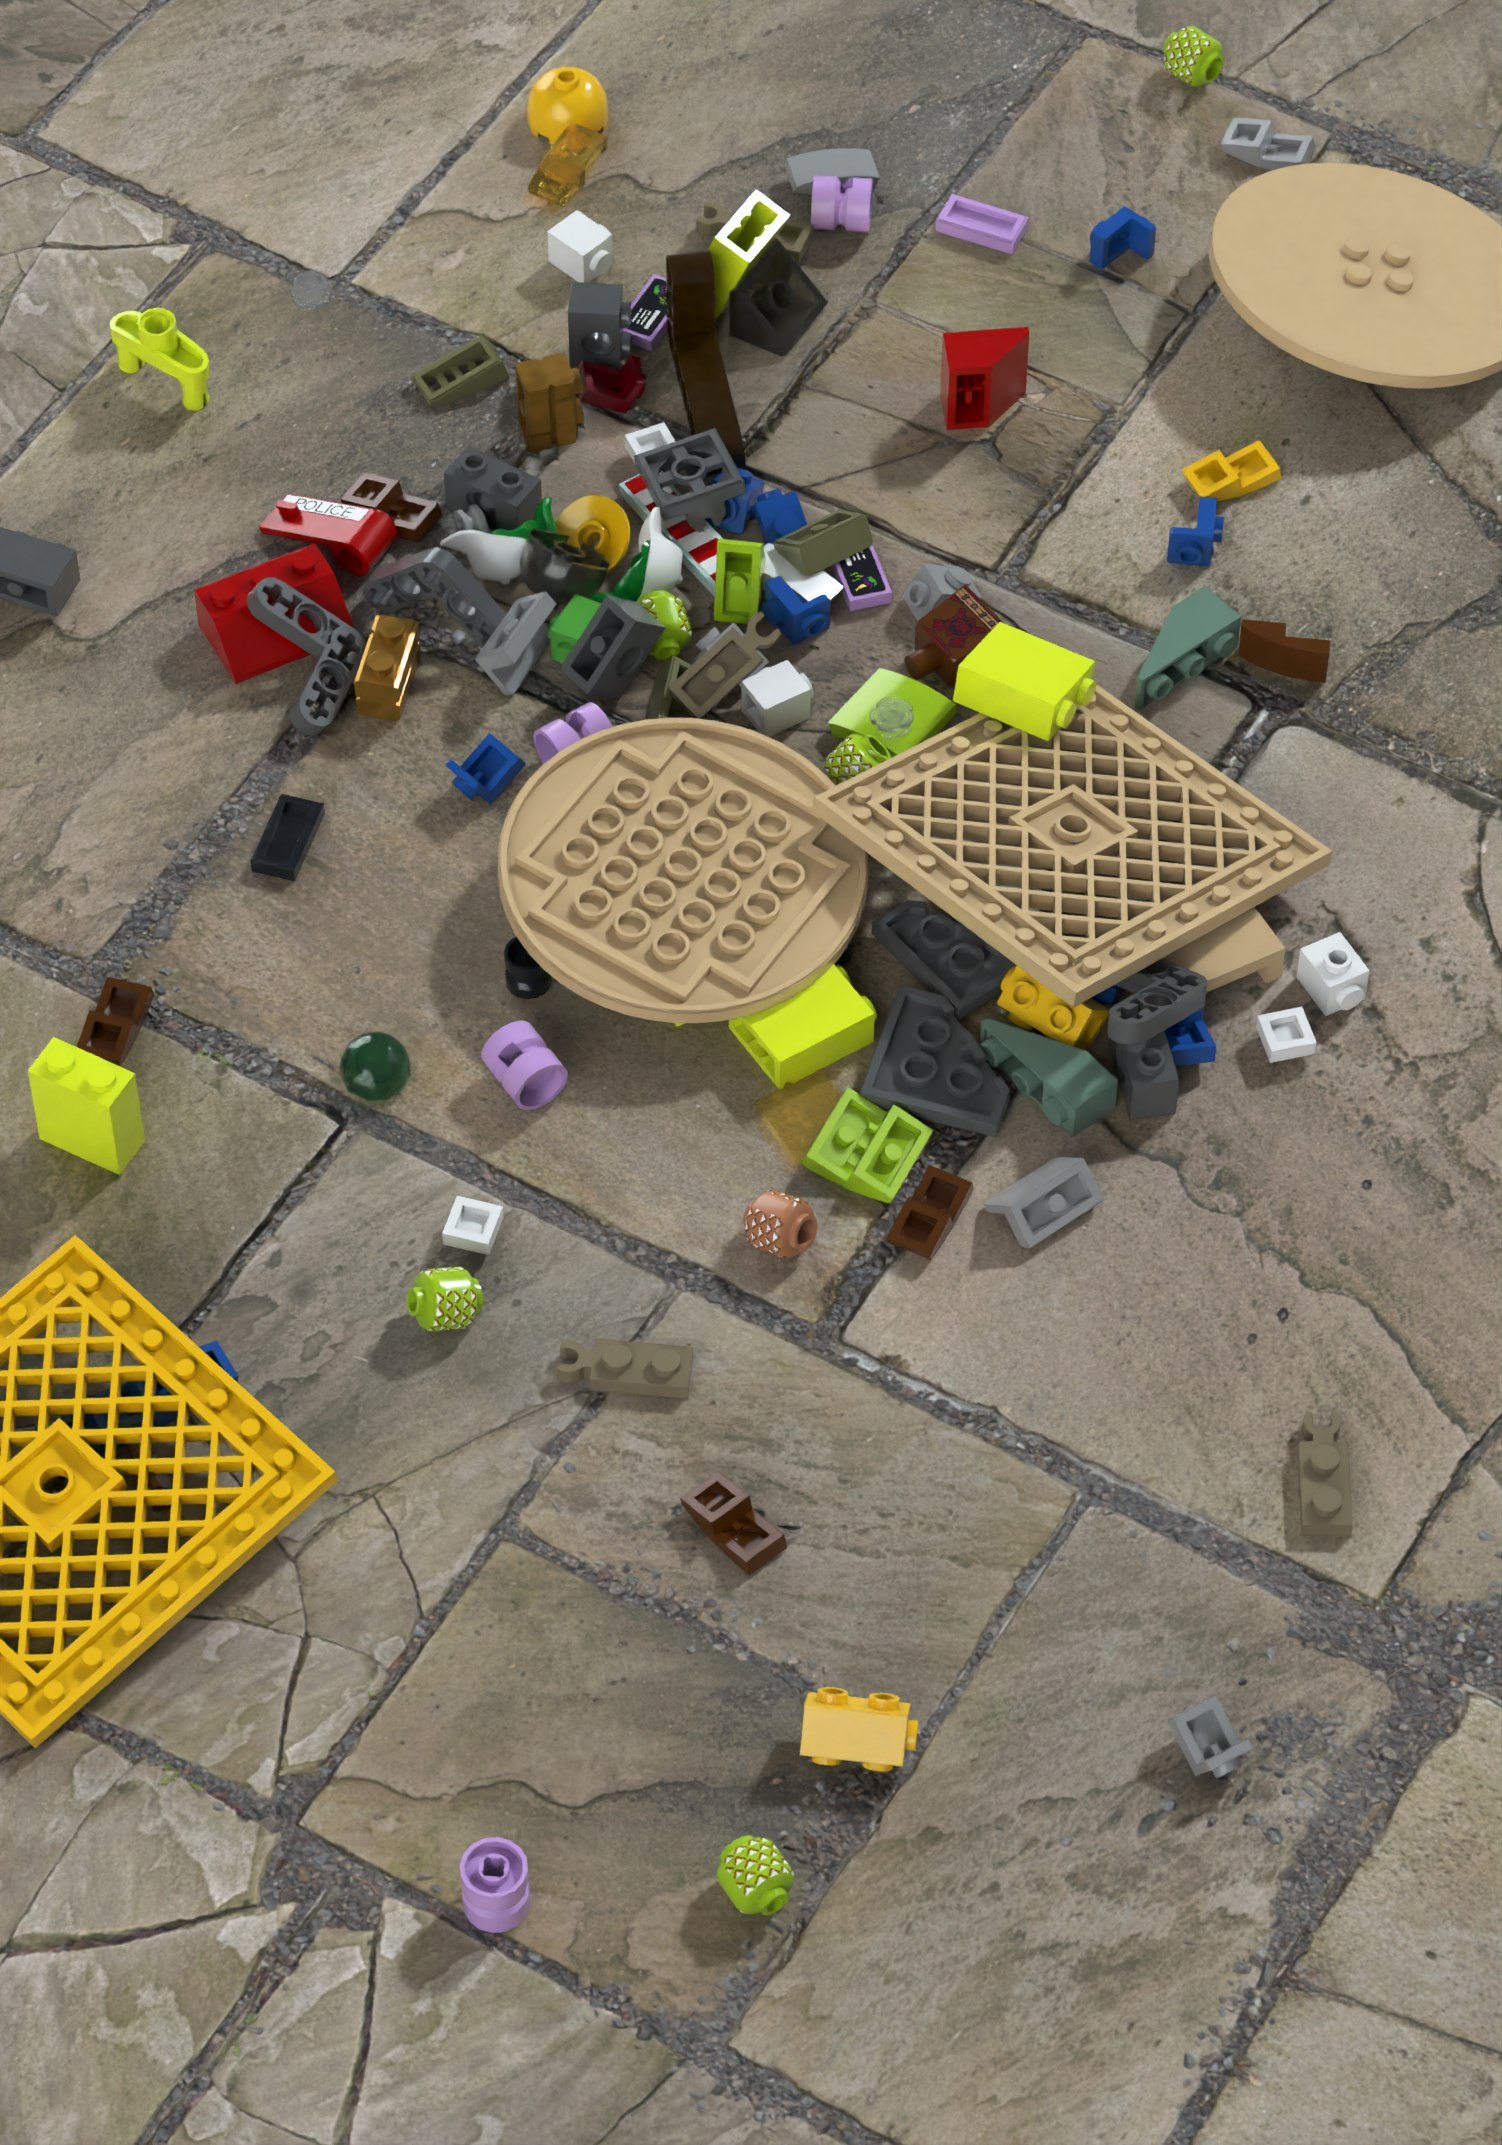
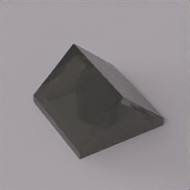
[729,238,828,357]

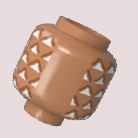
[743,1190,817,1259]

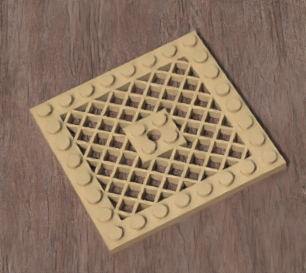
[812,684,1333,1008]

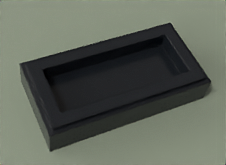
[251,794,325,881]

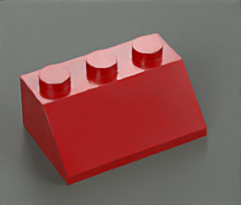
[194,543,355,684]

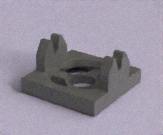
[634,428,746,533]

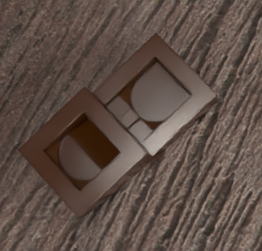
[340,472,442,543]
[1238,619,1330,683]
[77,977,154,1066]
[886,1165,974,1260]
[680,1471,787,1575]

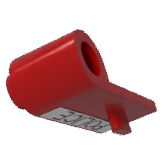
[259,494,397,576]

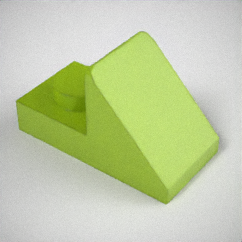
[714,539,766,624]

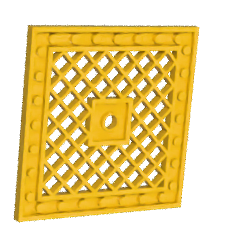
[0,1235,338,1749]

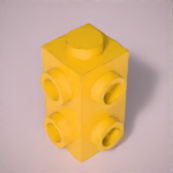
[996,965,1109,1051]
[800,1687,919,1771]

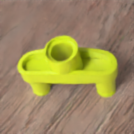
[110,308,210,411]

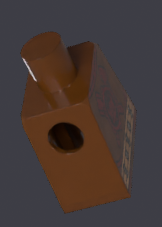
[904,585,1004,688]

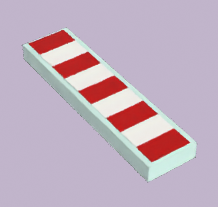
[619,472,723,597]

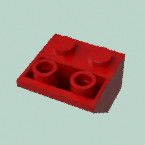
[940,327,1029,430]

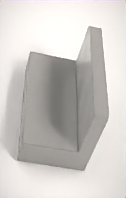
[475,591,556,696]
[984,1157,1104,1248]

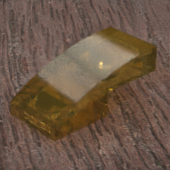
[528,123,607,207]

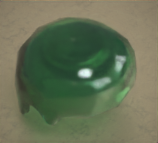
[339,1031,411,1101]

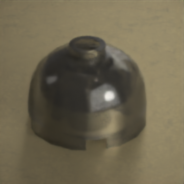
[520,528,610,610]

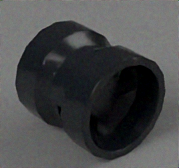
[504,937,552,999]

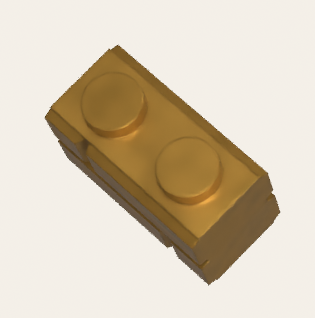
[516,353,584,453]
[354,614,421,721]

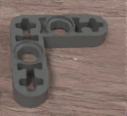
[363,547,506,648]
[247,577,366,736]
[1107,959,1207,1045]

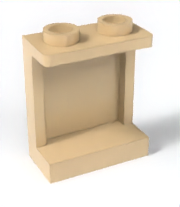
[1162,907,1286,993]

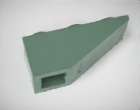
[1135,586,1241,710]
[980,1018,1118,1137]

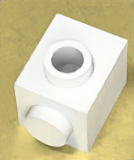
[547,210,614,283]
[741,660,814,737]
[1296,932,1369,1016]

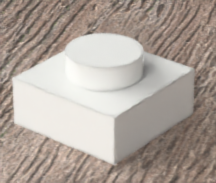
[624,422,675,463]
[1256,1006,1317,1063]
[442,1196,504,1255]

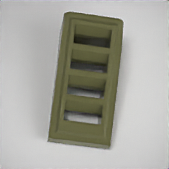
[410,333,510,409]

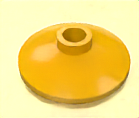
[552,495,630,581]

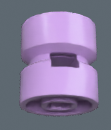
[811,175,873,233]
[533,702,613,764]
[481,1021,568,1110]
[460,1837,530,1933]

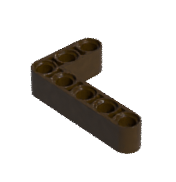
[666,250,746,477]

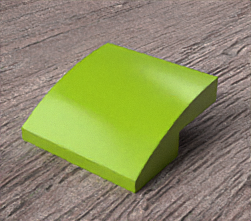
[828,668,958,758]
[800,1087,933,1203]

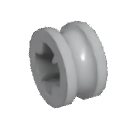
[453,504,490,534]

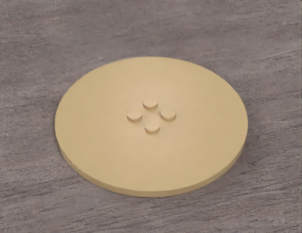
[1209,163,1502,389]
[497,717,869,1023]

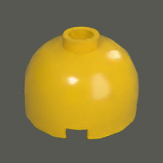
[527,67,609,147]

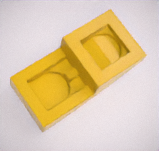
[1182,440,1282,502]

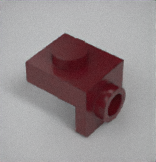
[577,354,646,414]

